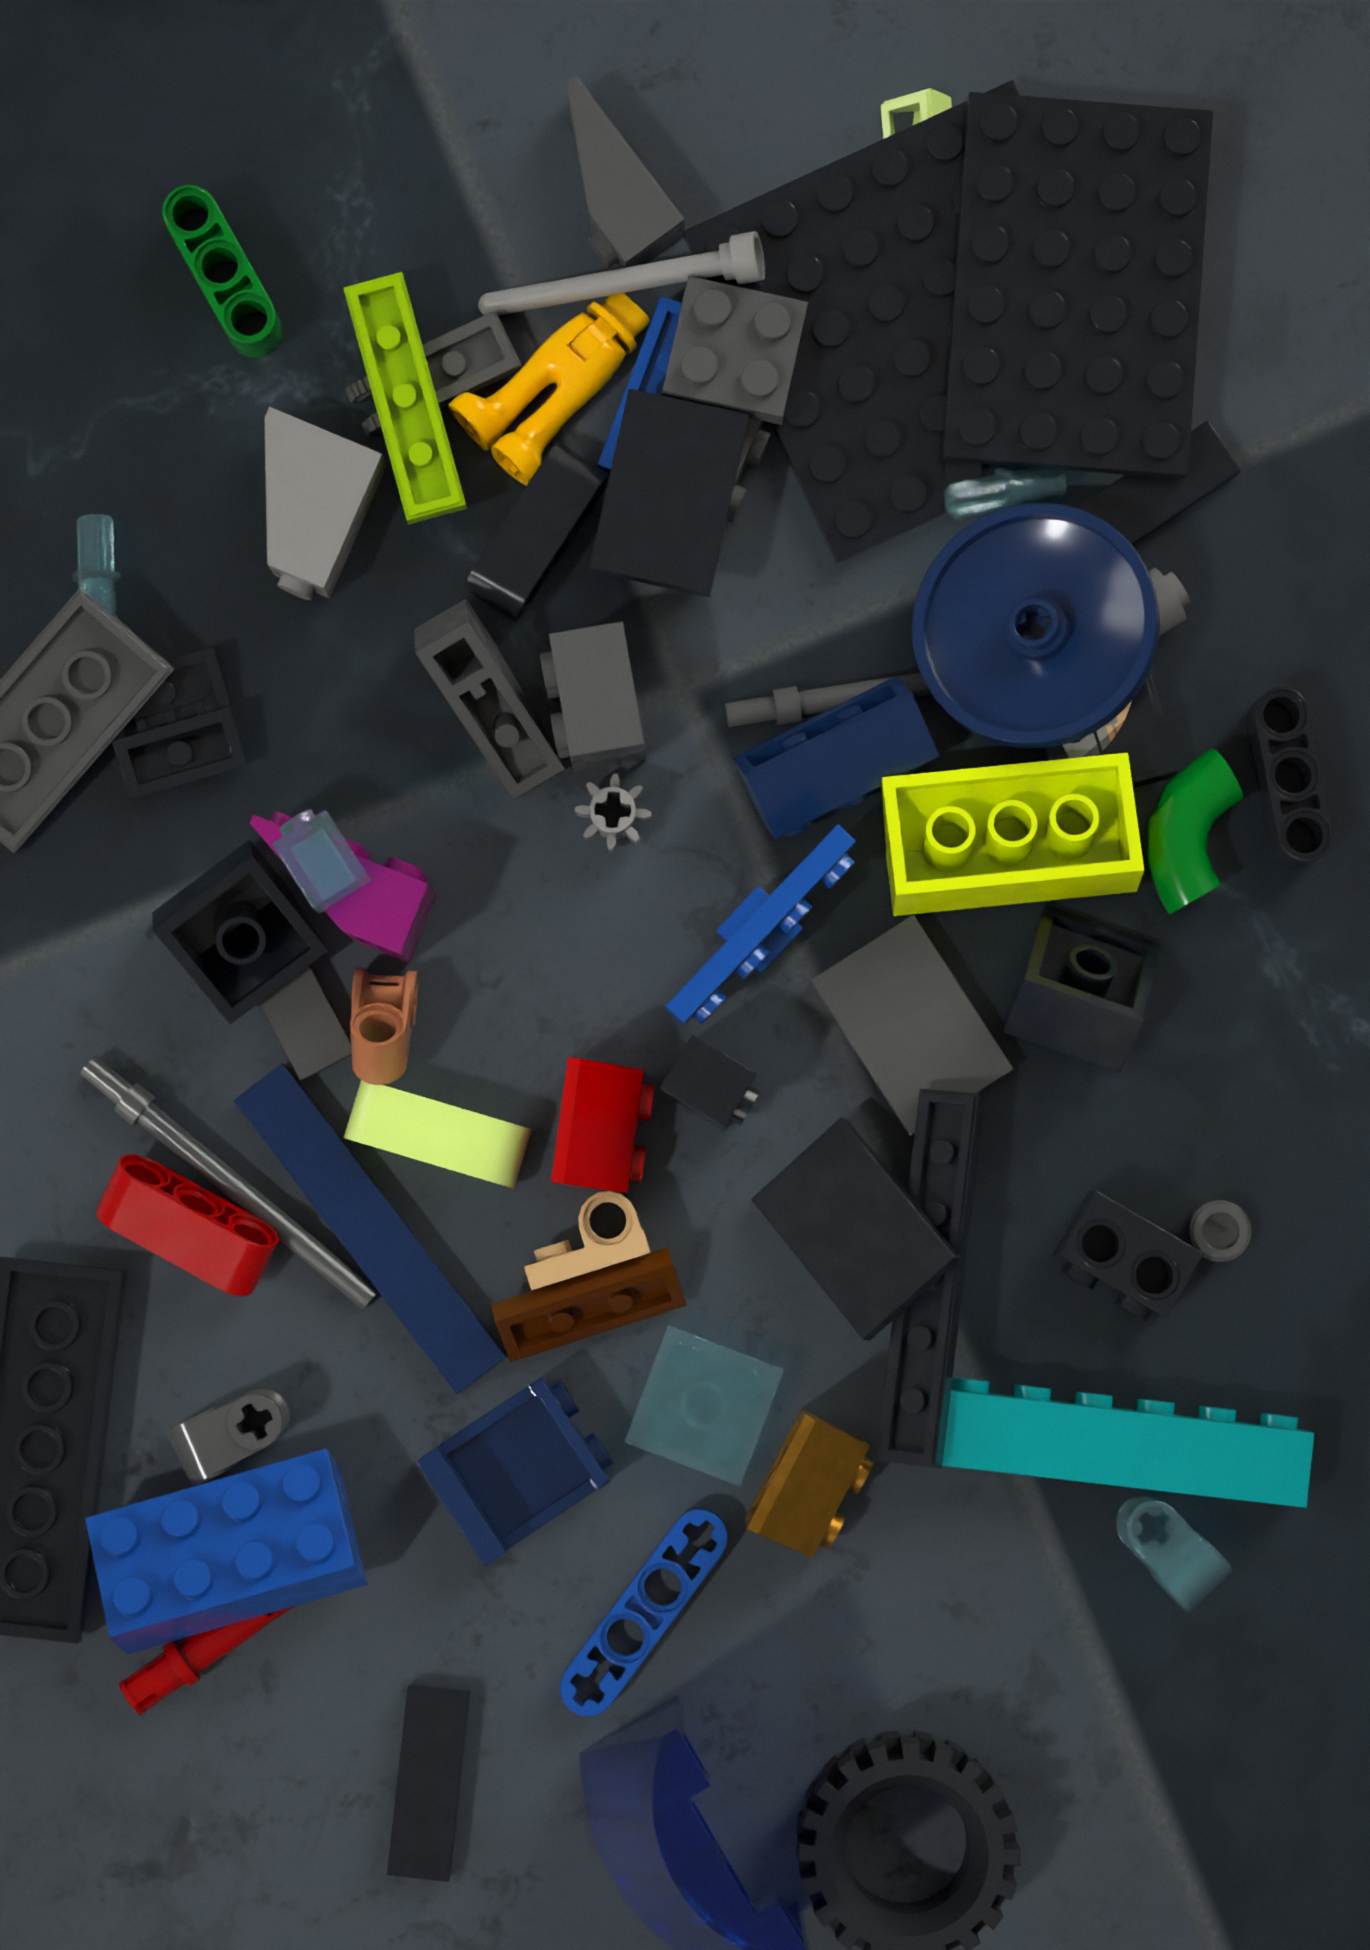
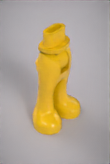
[448,293,651,486]

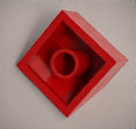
[551,1057,655,1194]

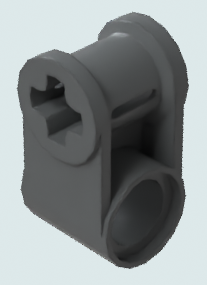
[165,1388,291,1487]

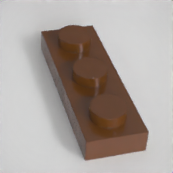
[491,1247,687,1362]

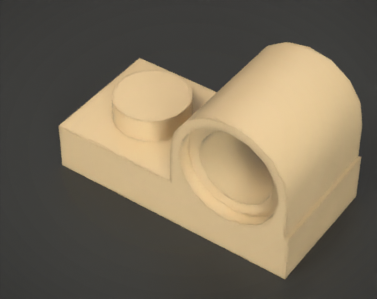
[524,1191,651,1290]

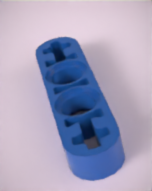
[560,1508,727,1717]

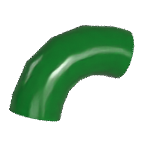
[1146,748,1244,915]

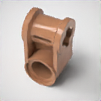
[350,967,418,1085]

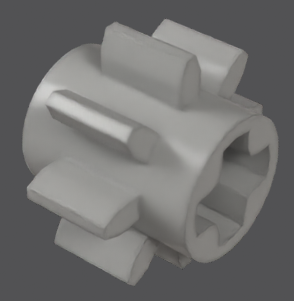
[575,773,652,853]

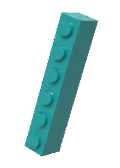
[942,1377,1314,1508]

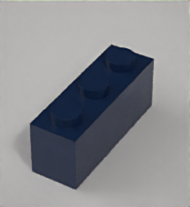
[732,676,940,839]

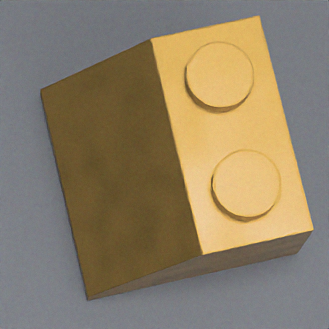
[745,1409,874,1558]

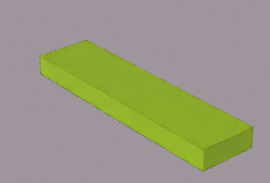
[343,272,467,525]

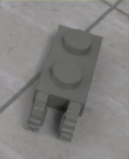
[345,311,522,438]

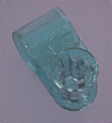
[1116,1495,1233,1613]

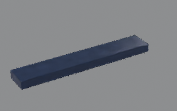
[233,1063,507,1394]

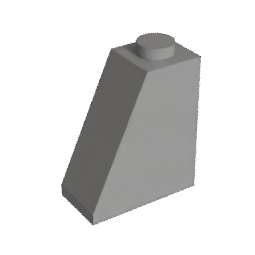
[264,407,387,600]

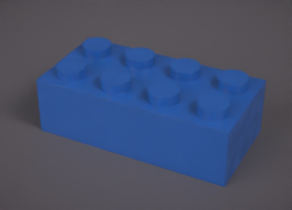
[85,1448,368,1654]

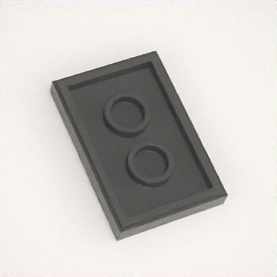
[810,914,1013,1136]

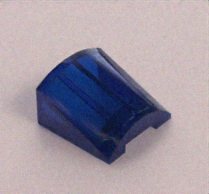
[580,1696,810,1950]

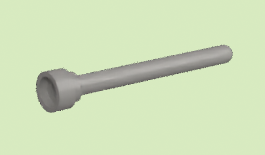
[478,231,765,316]

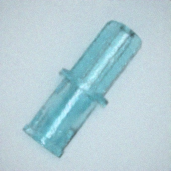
[944,467,1066,520]
[72,514,121,616]

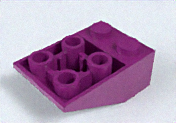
[250,811,437,963]

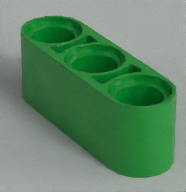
[162,185,282,358]

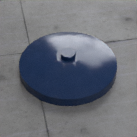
[912,503,1160,749]

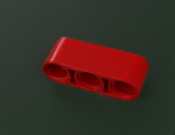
[95,1154,279,1296]

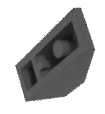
[566,75,685,269]
[414,598,565,800]

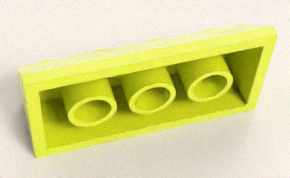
[881,753,1144,916]

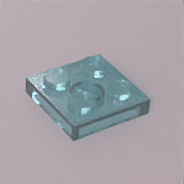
[624,1325,784,1486]

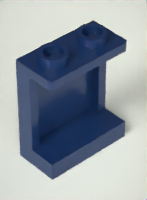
[416,1375,614,1566]

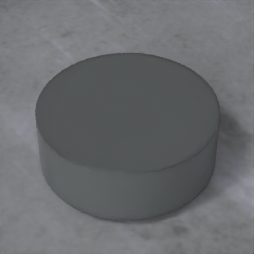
[1187,1200,1251,1262]

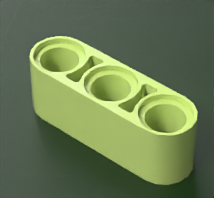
[344,1080,532,1189]

